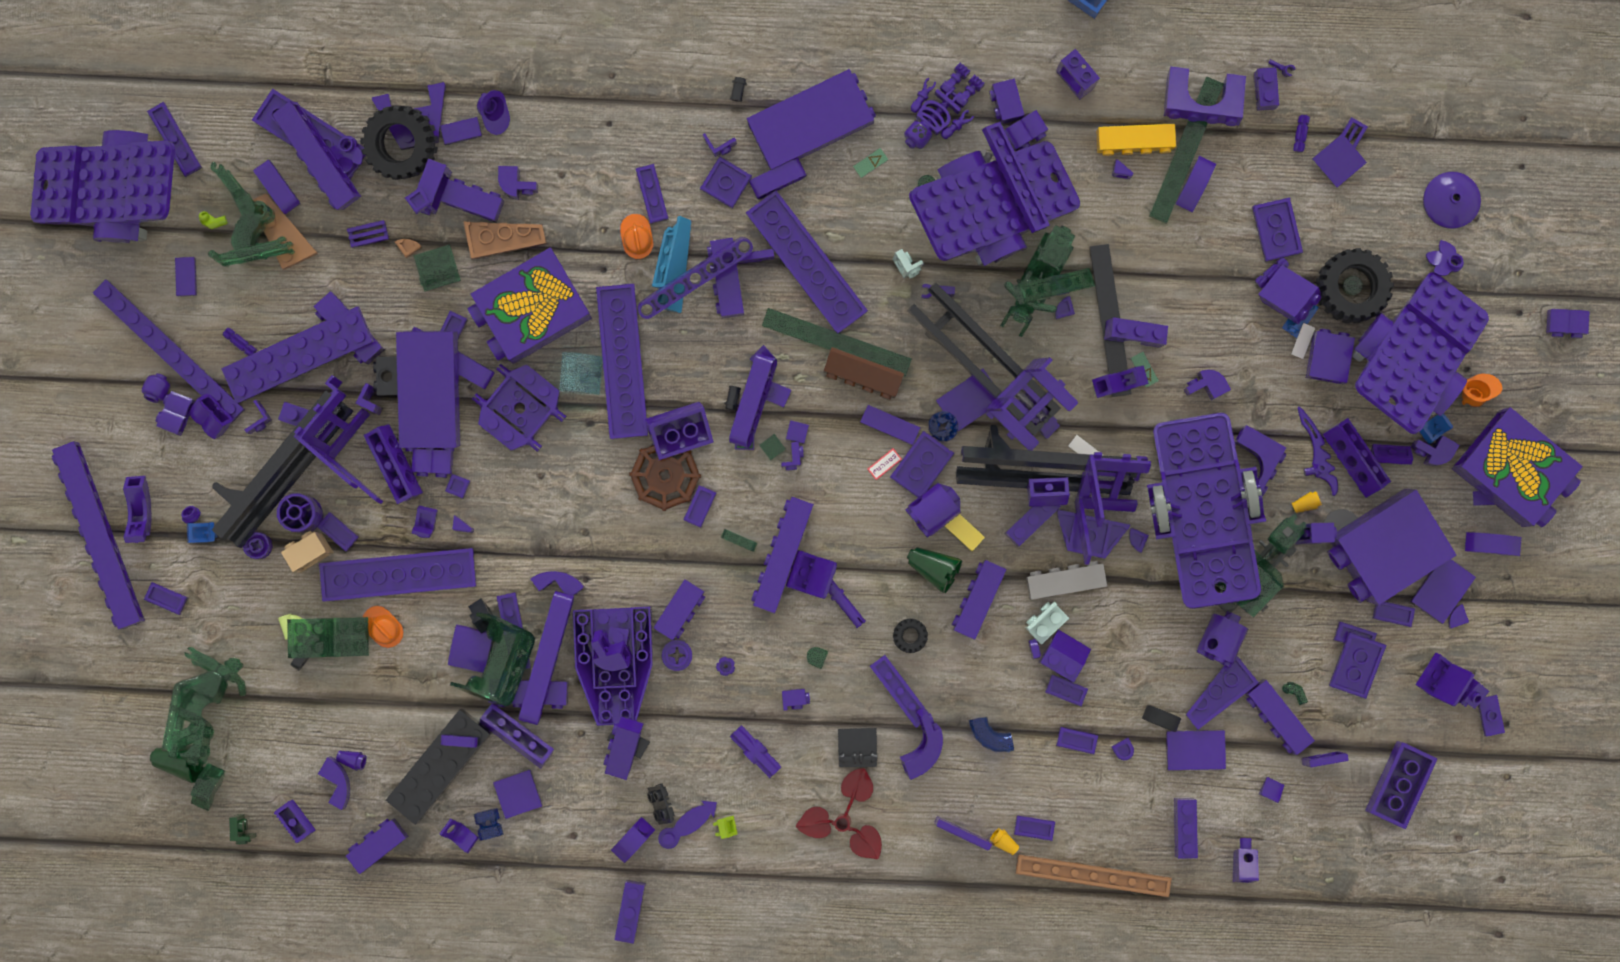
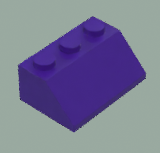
[645,402,714,460]

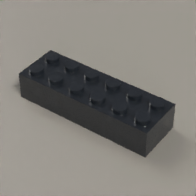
[385,709,492,825]

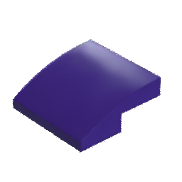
[448,625,494,673]

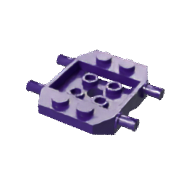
[472,364,567,452]

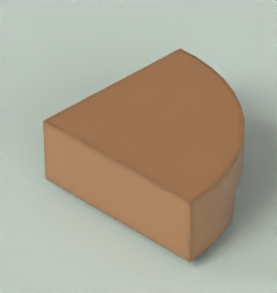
[395,239,422,258]

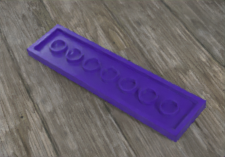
[746,190,868,335]
[596,284,648,439]
[221,306,374,403]
[319,548,477,602]

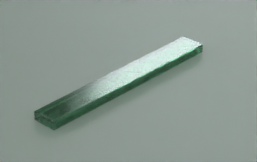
[1149,76,1224,224]
[762,308,912,377]

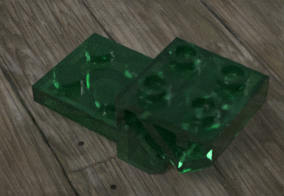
[287,617,369,658]

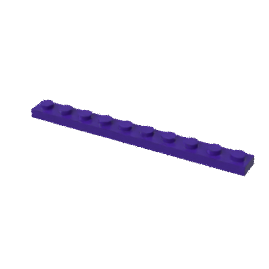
[93,279,245,423]

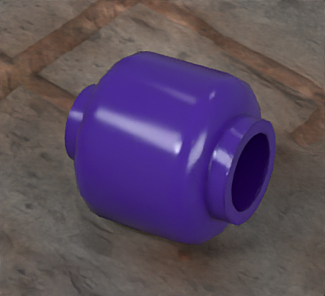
[141,373,170,403]

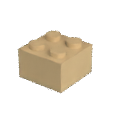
[281,531,334,573]

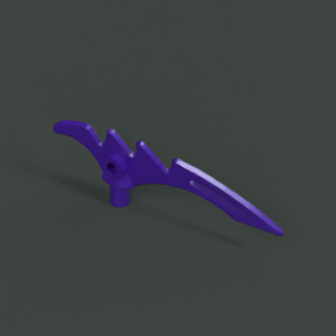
[1297,407,1338,496]

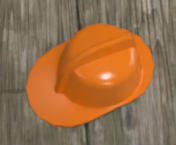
[620,214,653,259]
[1461,373,1502,407]
[362,606,404,648]

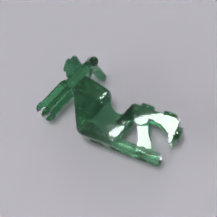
[1000,225,1075,337]
[161,647,246,766]

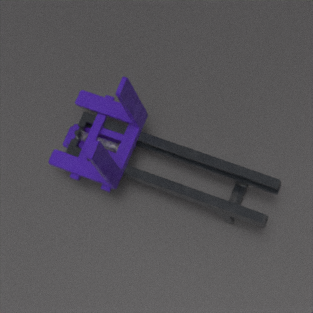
[907,283,1078,451]
[212,375,383,548]
[955,425,1151,565]

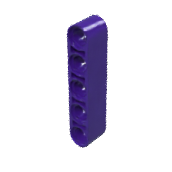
[412,326,495,389]
[729,354,777,448]

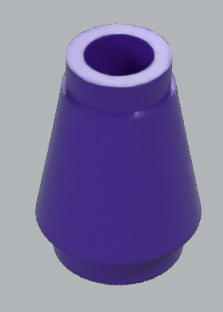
[336,750,367,771]

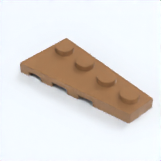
[249,193,318,270]
[463,221,547,260]

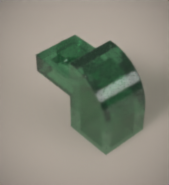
[191,763,225,811]

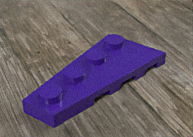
[1186,656,1259,730]

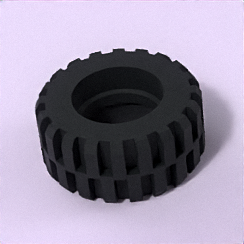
[360,106,438,180]
[1316,248,1394,324]

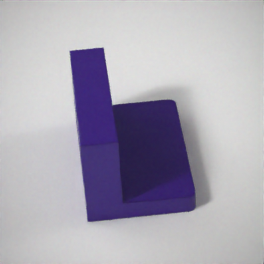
[355,383,383,415]

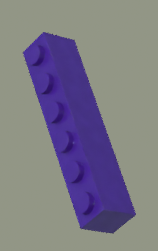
[273,101,361,210]
[751,497,814,613]

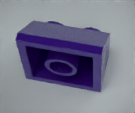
[1039,629,1091,683]

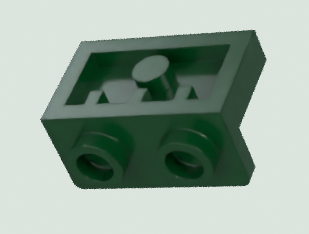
[229,814,256,844]

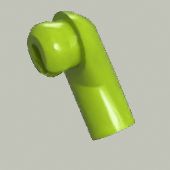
[198,211,228,229]

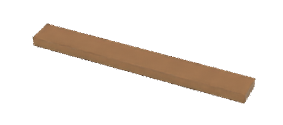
[1015,854,1172,897]

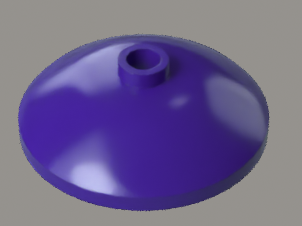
[1423,172,1481,229]

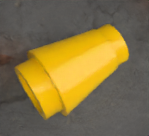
[1292,491,1322,514]
[990,828,1019,855]

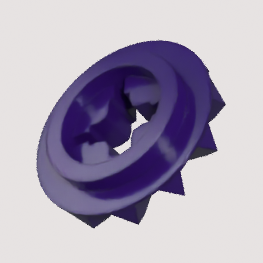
[662,640,693,671]

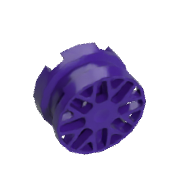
[243,532,273,559]

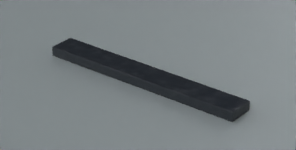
[1089,244,1132,397]

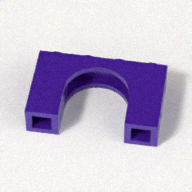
[1163,66,1246,126]
[1234,425,1286,496]

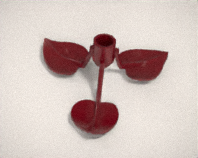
[796,768,882,860]

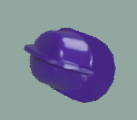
[477,90,510,135]

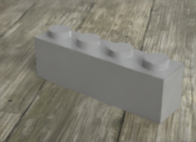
[1026,561,1107,600]

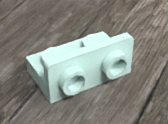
[892,249,923,279]
[1025,601,1069,645]

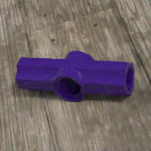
[730,725,781,778]

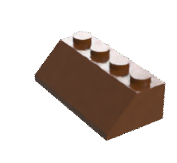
[823,347,904,400]

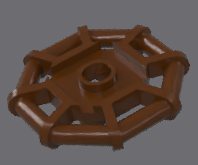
[629,445,701,511]

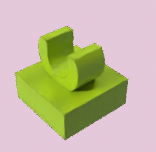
[713,815,738,839]

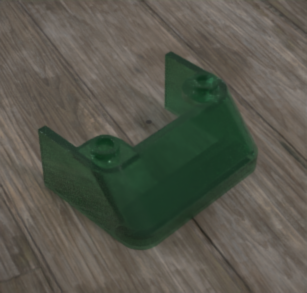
[450,612,535,706]

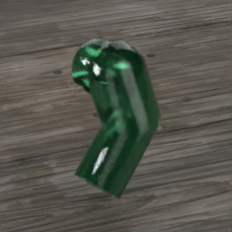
[1282,682,1308,705]

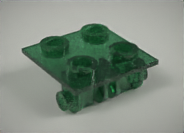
[413,244,461,292]

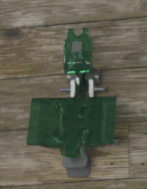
[1216,514,1306,618]

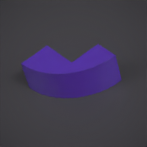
[1176,156,1216,213]
[1092,366,1149,398]
[1465,532,1522,556]
[530,571,585,596]
[318,756,350,810]

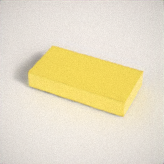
[944,514,985,551]

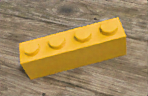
[1096,124,1176,156]

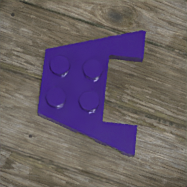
[372,82,446,150]

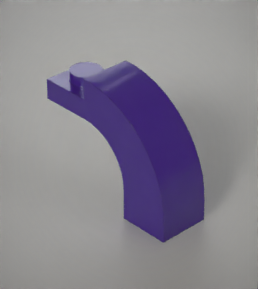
[123,476,152,543]
[900,708,943,780]

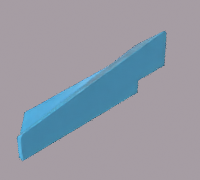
[652,216,691,313]

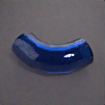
[969,717,1014,752]

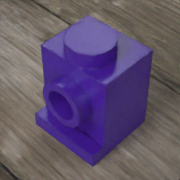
[782,689,810,711]

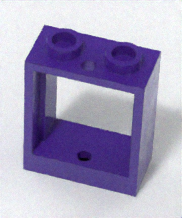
[1056,49,1100,100]
[417,159,452,216]

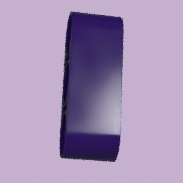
[749,158,807,199]
[253,159,301,214]

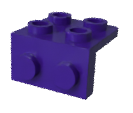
[786,550,837,599]
[1415,653,1474,707]

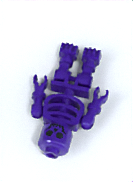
[904,62,985,149]

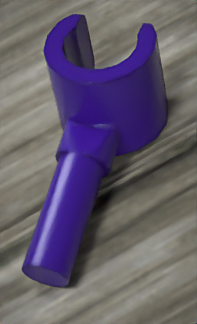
[1268,59,1296,77]

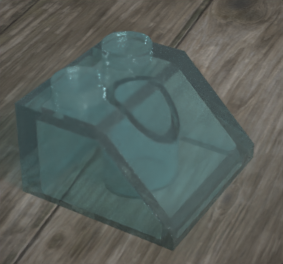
[559,352,603,395]

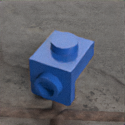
[1419,413,1453,444]
[187,522,217,543]

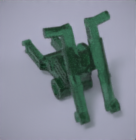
[208,162,295,267]

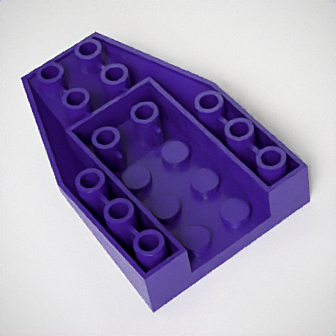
[573,607,653,726]

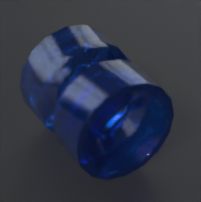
[473,808,504,841]

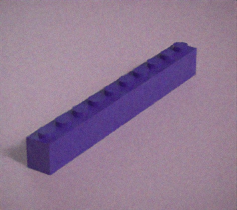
[52,441,145,629]

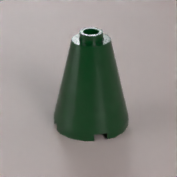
[907,547,963,593]
[150,745,208,783]

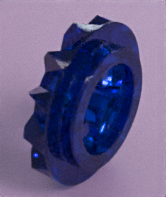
[928,411,959,441]

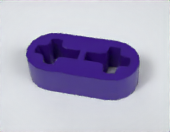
[440,735,478,748]

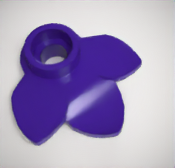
[330,136,363,173]
[1426,240,1464,276]

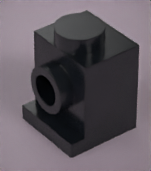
[468,598,497,634]

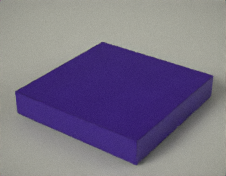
[1312,134,1367,188]
[700,156,752,209]
[1301,751,1349,768]
[493,770,543,819]

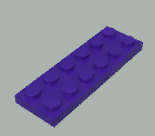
[252,88,366,180]

